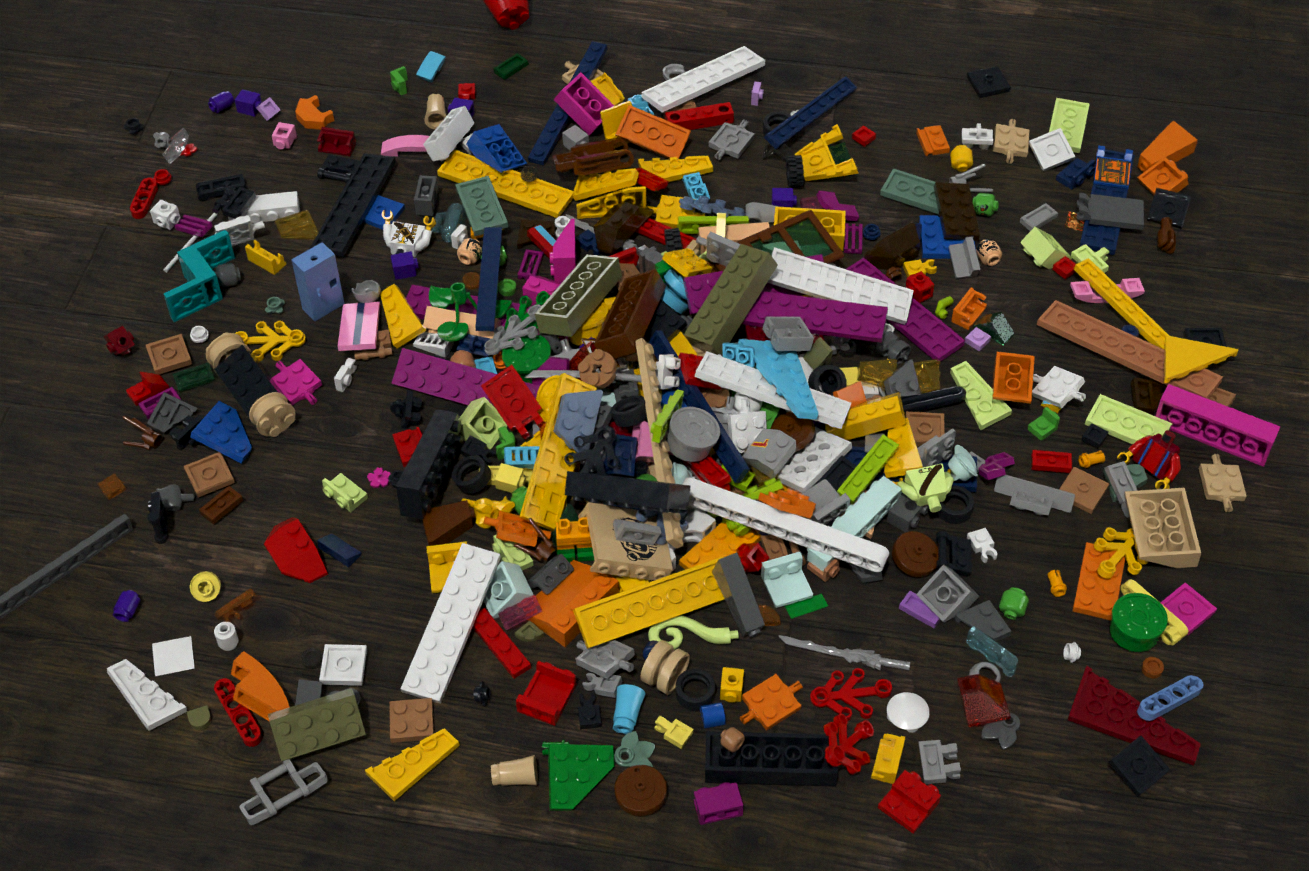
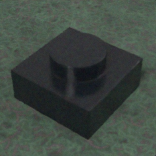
[1081,423,1108,449]

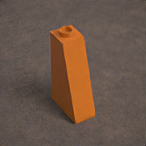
[1137,121,1198,172]

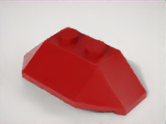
[264,517,328,583]

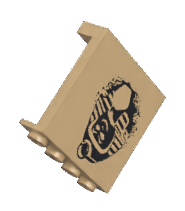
[580,502,673,581]

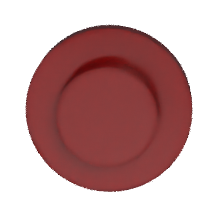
[154,169,172,185]

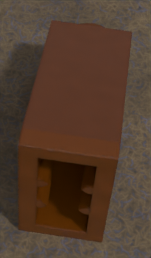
[422,500,475,546]

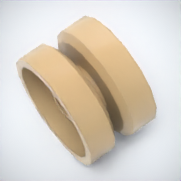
[641,640,690,695]

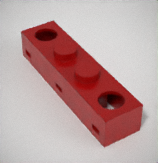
[665,102,734,130]

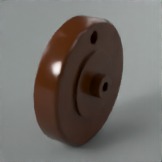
[770,411,815,452]
[892,531,938,577]
[614,765,667,816]

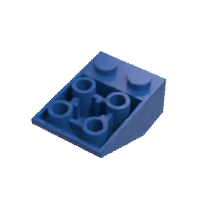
[466,124,527,173]

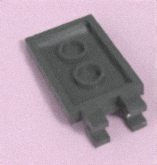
[1077,193,1144,230]

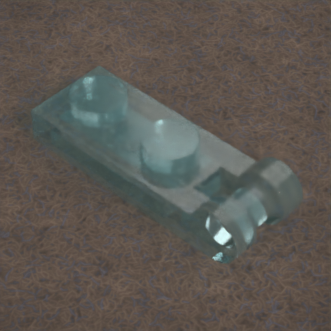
[966,626,1018,677]

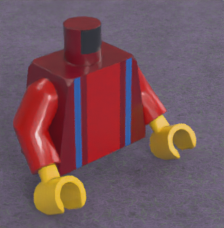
[1117,430,1181,489]

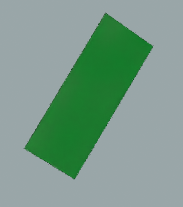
[785,594,828,619]

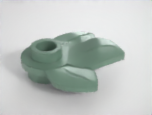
[614,731,655,767]

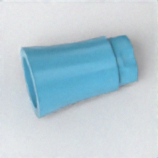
[613,684,646,734]

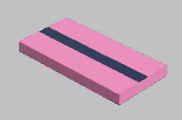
[338,302,380,351]

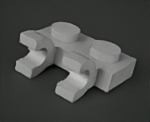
[918,740,961,784]

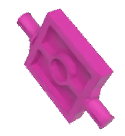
[272,359,322,406]

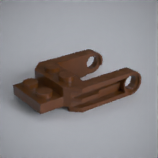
[552,137,634,176]

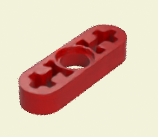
[130,178,158,219]

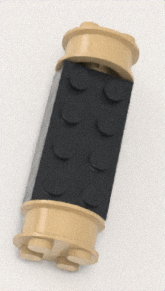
[206,332,295,437]

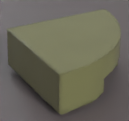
[515,620,544,642]

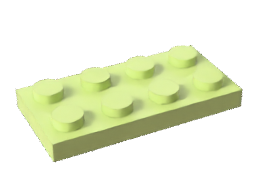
[1049,98,1089,153]
[1085,394,1172,444]

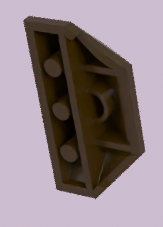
[593,202,654,255]
[865,222,922,270]

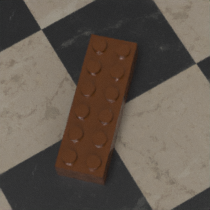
[594,269,666,360]

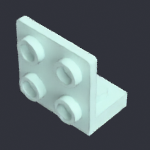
[761,552,813,608]

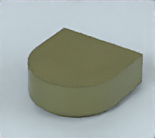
[187,705,211,730]

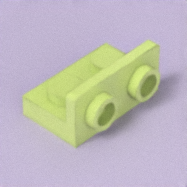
[322,473,368,512]
[492,535,534,571]

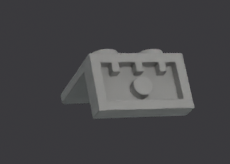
[917,429,956,467]
[802,479,850,525]

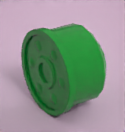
[502,335,551,384]
[1110,593,1168,652]

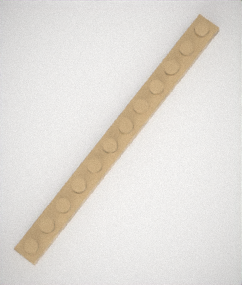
[635,338,684,549]

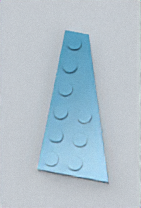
[738,339,819,420]

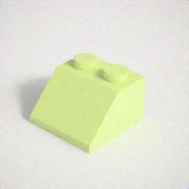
[1020,227,1072,269]
[459,397,507,450]

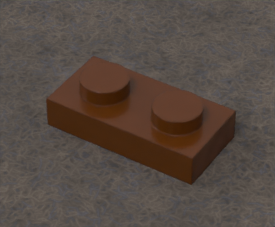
[199,486,243,525]

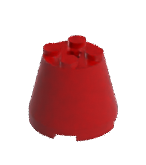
[483,0,530,30]

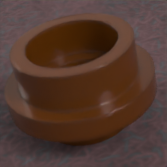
[885,267,902,282]

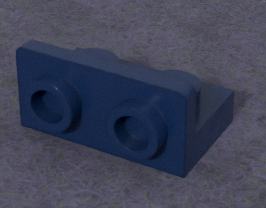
[1056,158,1095,190]
[604,434,637,477]

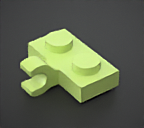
[1071,244,1109,273]

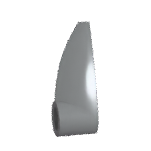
[745,202,779,223]

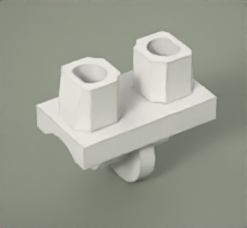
[962,123,993,149]
[655,354,681,390]

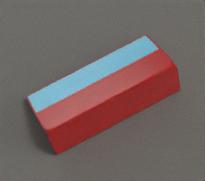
[527,224,556,259]

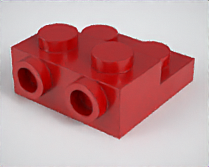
[878,770,941,834]

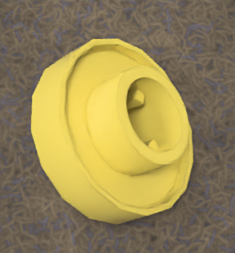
[190,571,221,602]

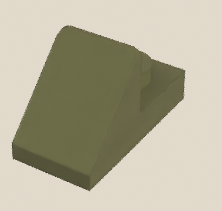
[803,337,833,370]

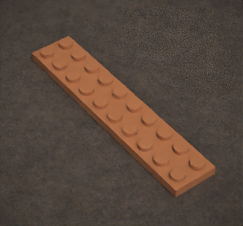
[1037,300,1223,399]

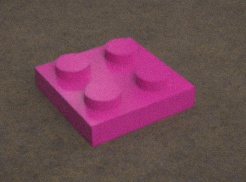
[1161,583,1217,635]

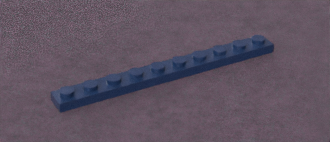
[528,41,608,166]
[648,330,750,483]

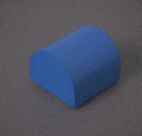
[700,702,725,728]

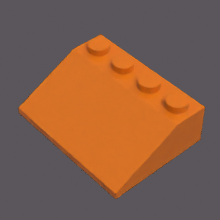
[519,560,619,647]

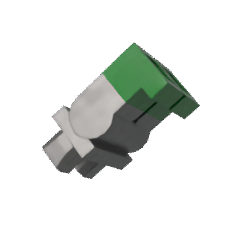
[636,245,674,284]

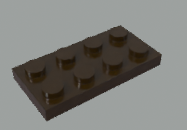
[934,182,980,240]

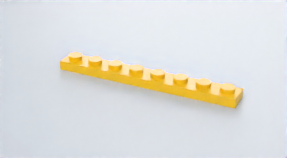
[1074,258,1169,349]

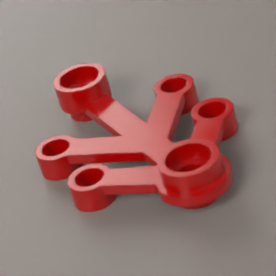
[810,668,892,721]
[824,713,874,775]

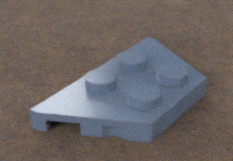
[553,390,603,461]

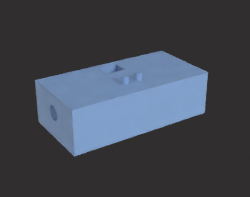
[292,242,345,322]

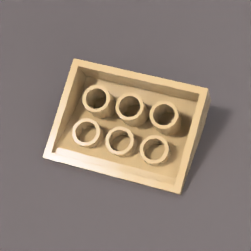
[1124,488,1201,568]

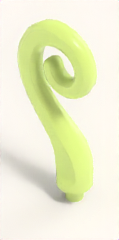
[648,615,739,650]

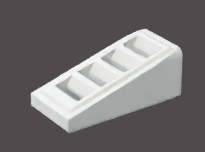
[413,332,454,358]

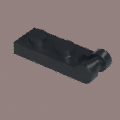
[196,174,246,202]

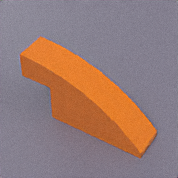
[231,651,290,722]

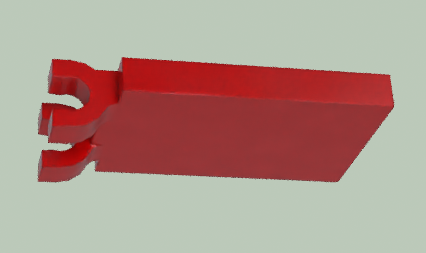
[481,365,546,440]

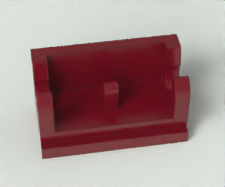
[317,127,356,157]

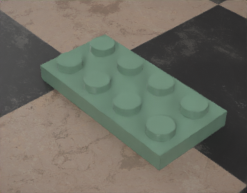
[880,168,939,214]
[455,176,508,236]

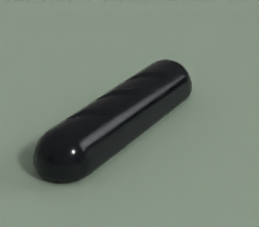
[901,386,966,415]

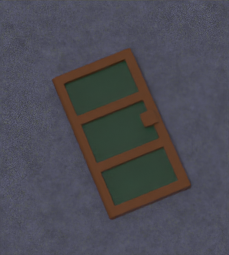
[711,210,844,272]

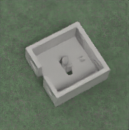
[762,317,814,352]

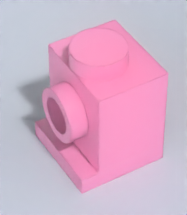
[272,122,297,149]

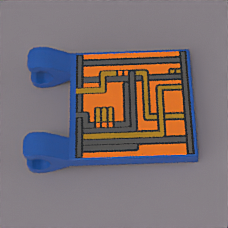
[1093,145,1133,189]

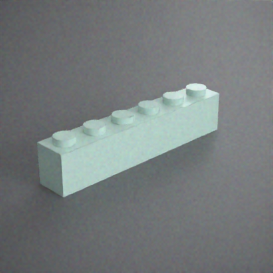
[807,476,902,572]

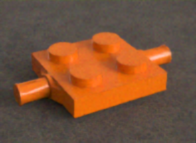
[483,511,551,547]
[740,674,803,731]

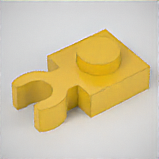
[903,259,937,278]

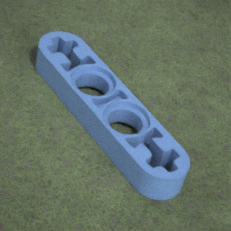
[1137,675,1203,721]

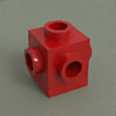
[905,271,934,303]
[737,543,769,572]

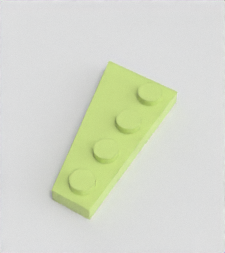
[950,361,1012,430]

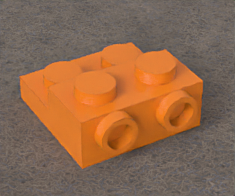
[1137,156,1189,195]
[758,488,816,519]

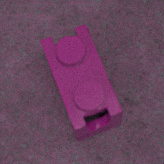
[694,782,743,825]

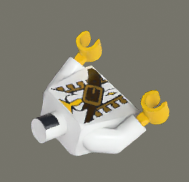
[382,210,436,257]

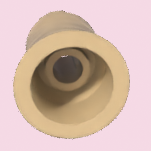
[424,94,447,129]
[491,755,538,786]

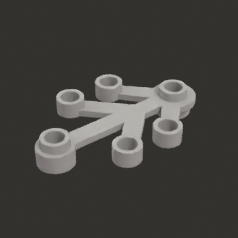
[484,304,541,355]

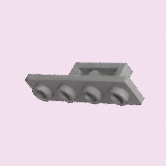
[994,475,1075,516]

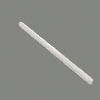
[164,213,218,272]

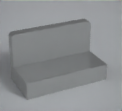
[949,237,980,279]
[613,519,661,546]

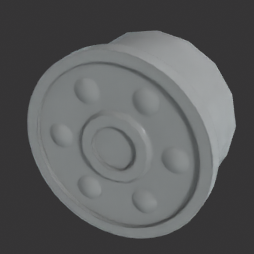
[666,407,720,462]

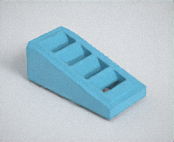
[504,446,540,469]

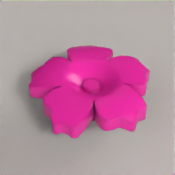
[367,467,391,488]

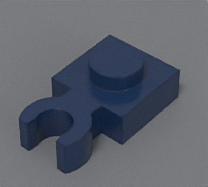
[576,229,600,256]

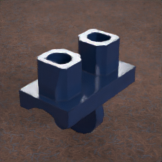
[456,334,490,357]

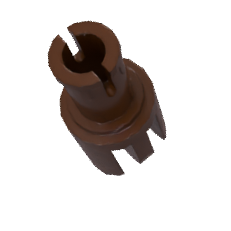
[1157,217,1176,254]

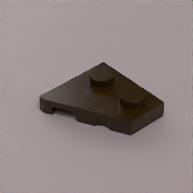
[517,219,556,249]
[1131,377,1167,414]

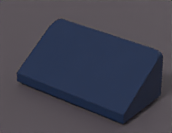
[317,534,362,568]

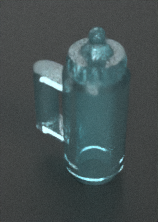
[432,203,465,243]

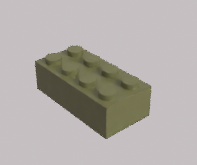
[268,688,366,761]

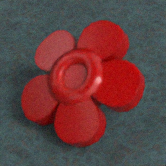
[178,143,197,156]

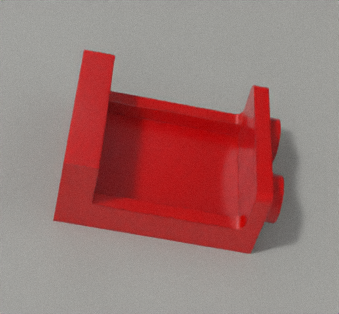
[516,661,577,726]

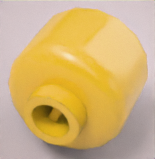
[950,145,973,172]

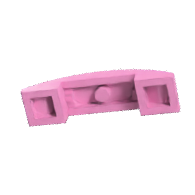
[381,135,430,156]
[1070,278,1145,303]

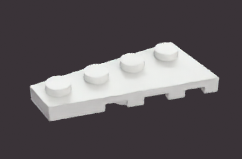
[107,659,187,731]

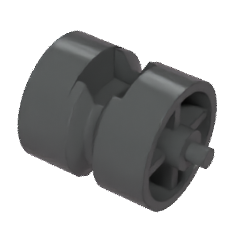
[876,331,911,365]

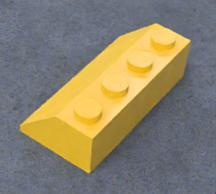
[825,392,906,440]

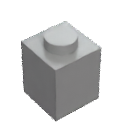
[562,125,589,151]

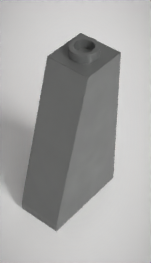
[712,552,765,638]

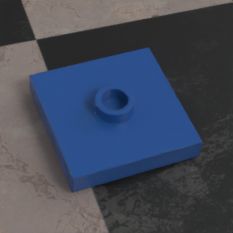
[363,195,405,230]

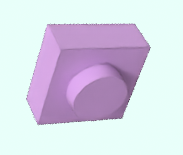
[751,82,764,106]
[256,97,280,121]
[965,327,991,351]

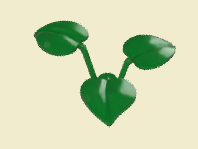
[429,282,512,341]

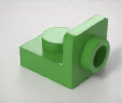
[1028,407,1060,441]

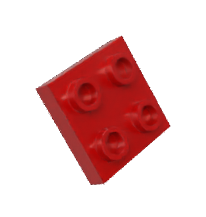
[678,353,721,390]

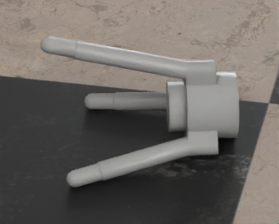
[949,164,993,192]

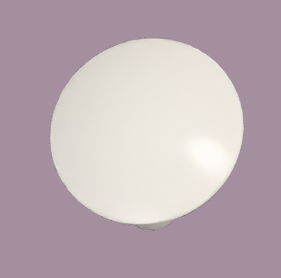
[887,692,929,733]

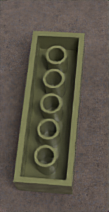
[683,244,778,355]
[535,254,622,337]

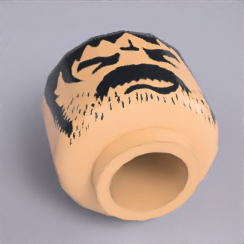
[457,238,482,265]
[976,239,1002,266]

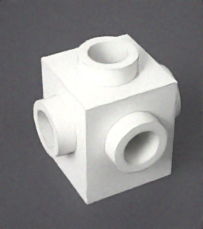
[150,200,181,230]

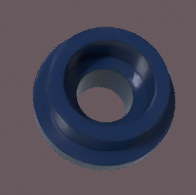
[863,224,880,240]

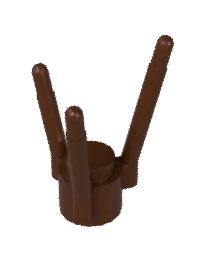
[122,416,163,450]
[514,518,557,562]

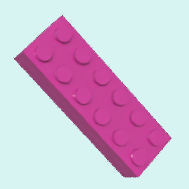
[1155,384,1280,467]

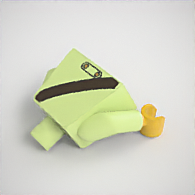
[892,464,954,512]

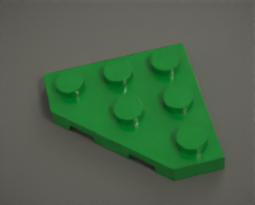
[548,744,614,811]

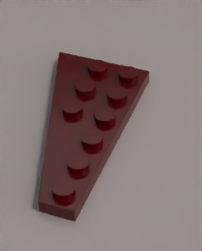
[1068,665,1201,766]

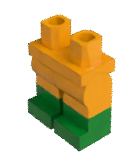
[556,517,595,562]

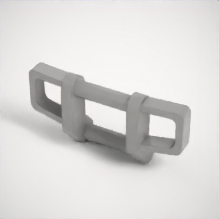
[239,759,328,825]

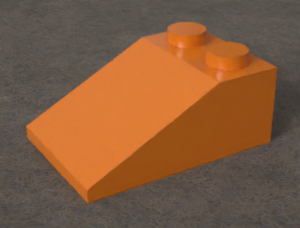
[993,352,1035,404]

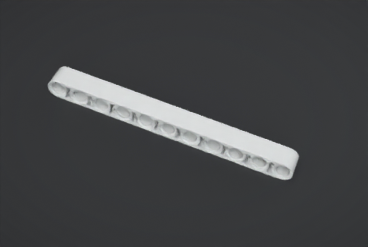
[682,477,889,572]

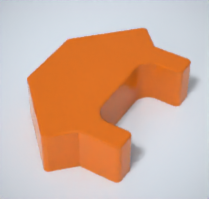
[295,95,334,130]

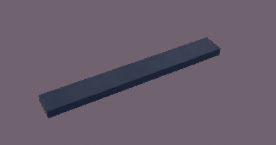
[764,76,857,149]
[475,227,502,331]

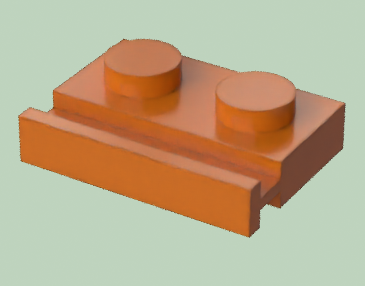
[916,125,950,156]

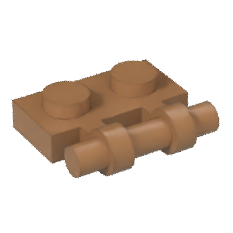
[354,330,392,361]

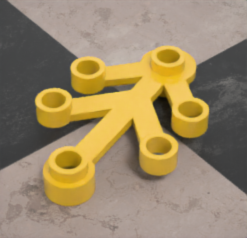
[235,321,306,361]
[1094,527,1149,579]

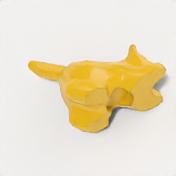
[461,496,515,528]

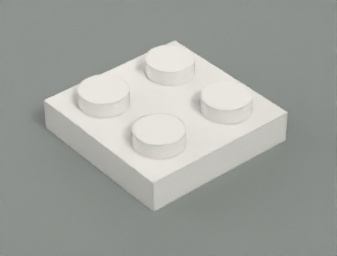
[1029,128,1075,172]
[319,644,367,686]

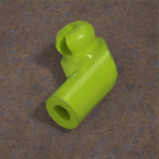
[935,296,954,319]

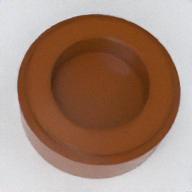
[1141,657,1164,679]

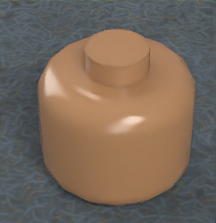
[720,727,745,752]

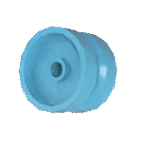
[661,269,689,315]

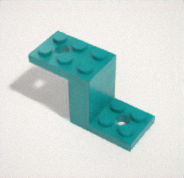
[164,229,235,322]

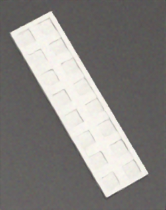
[642,46,765,112]
[767,247,914,325]
[695,351,851,429]
[401,543,501,704]

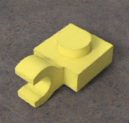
[654,716,694,749]

